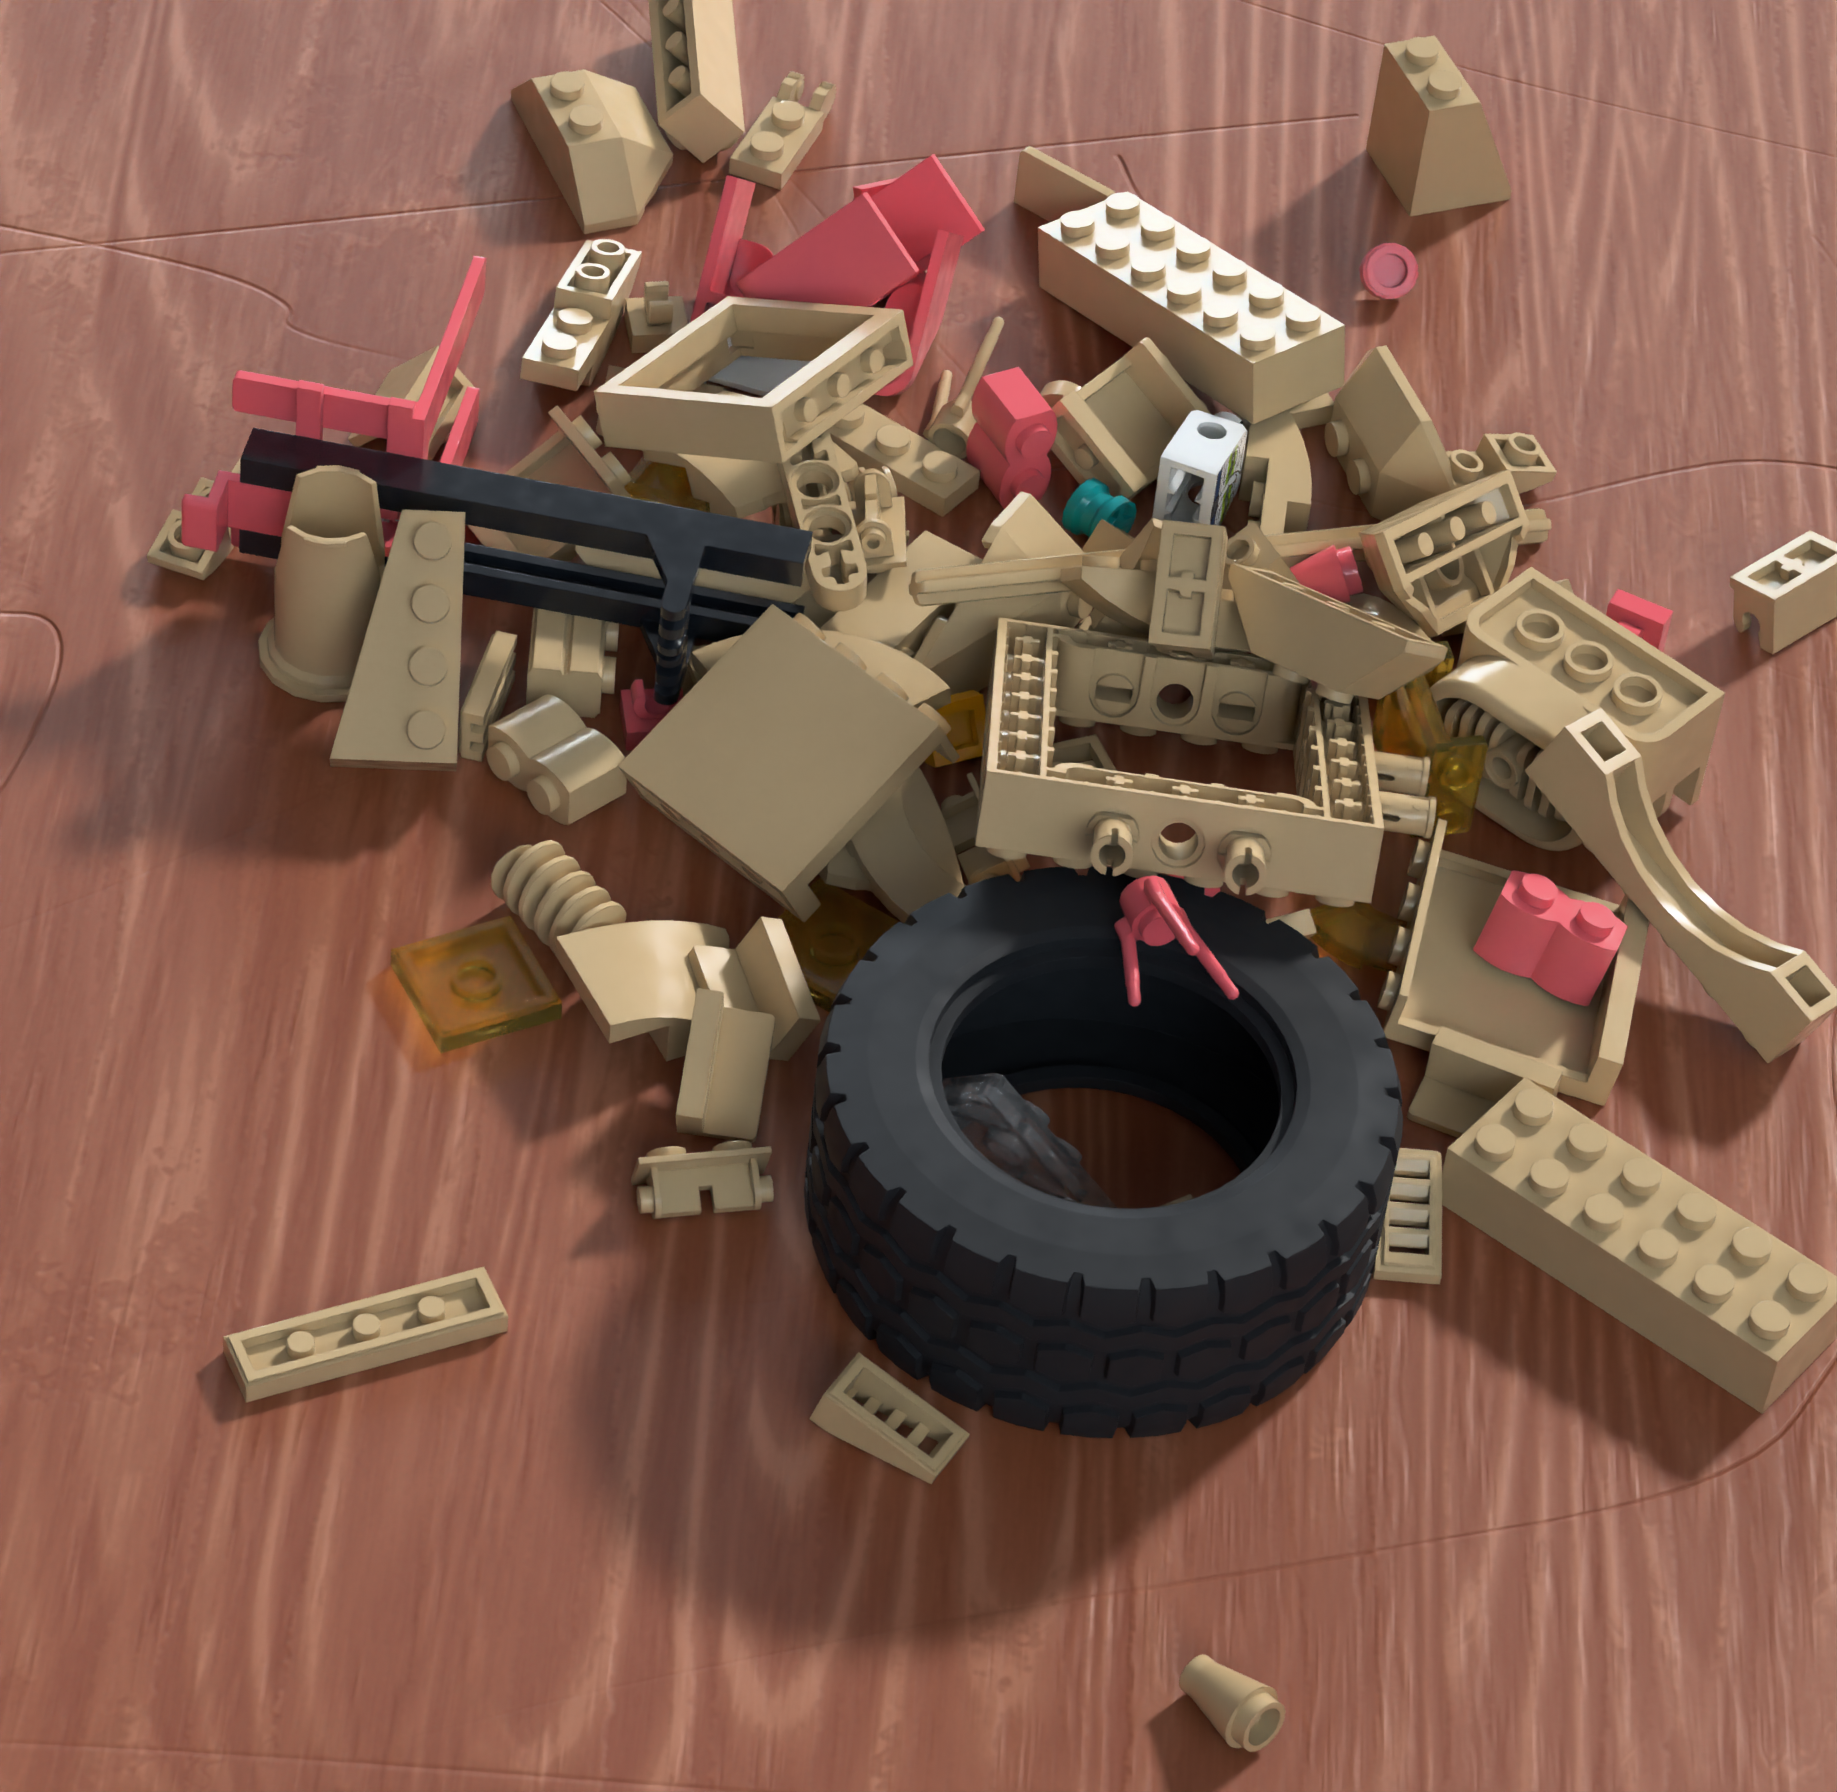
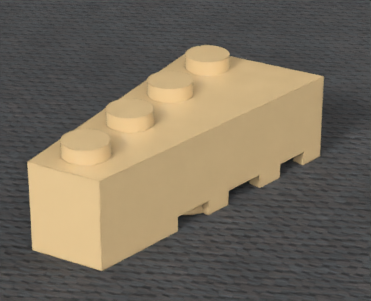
[329,509,466,771]

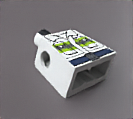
[1152,410,1247,526]

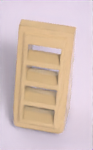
[1373,1148,1442,1284]
[809,1352,970,1484]

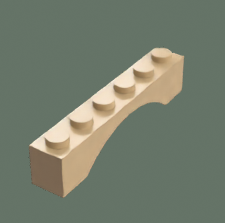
[1525,708,1837,1063]

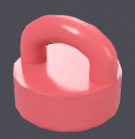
[1359,243,1418,300]

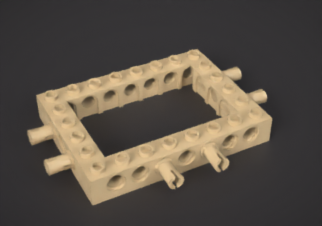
[975,617,1436,907]

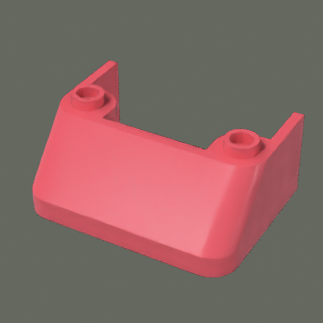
[735,154,985,307]
[690,175,964,397]

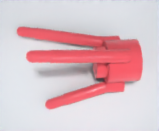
[1114,876,1239,1007]

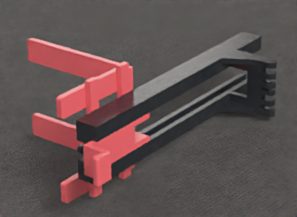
[181,256,813,705]

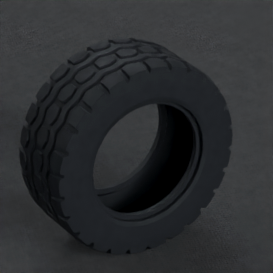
[804,866,1403,1438]

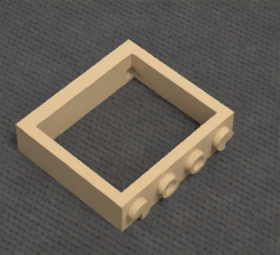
[594,296,913,464]

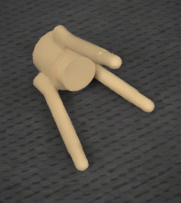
[923,317,1004,459]

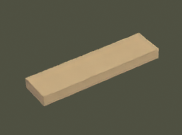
[223,1267,508,1402]

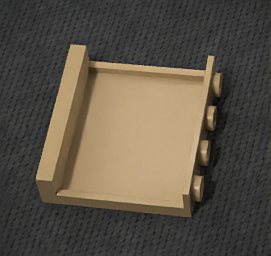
[618,604,960,922]
[1377,818,1649,1106]

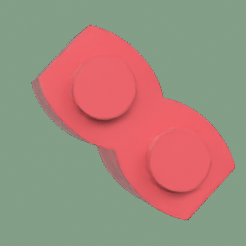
[966,367,1057,509]
[1473,870,1628,1006]

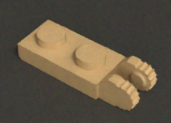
[729,71,836,190]

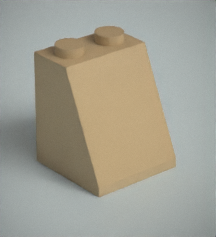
[1366,36,1512,216]

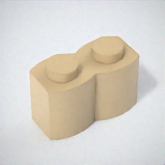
[486,694,627,825]

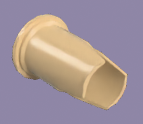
[258,465,385,702]

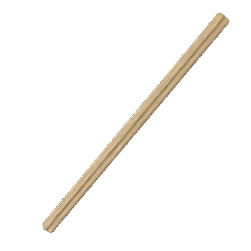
[909,508,1551,607]

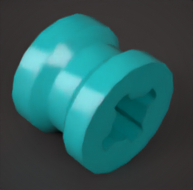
[1062,478,1137,537]

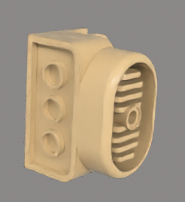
[1417,567,1725,851]

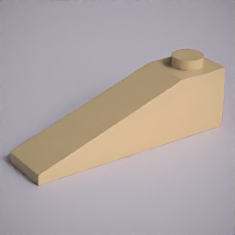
[914,491,1093,695]

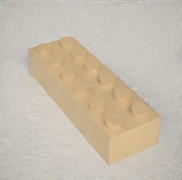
[1038,192,1345,424]
[1442,1077,1837,1414]

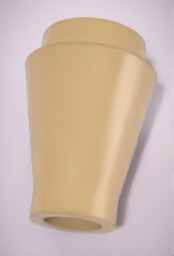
[1179,1654,1285,1752]

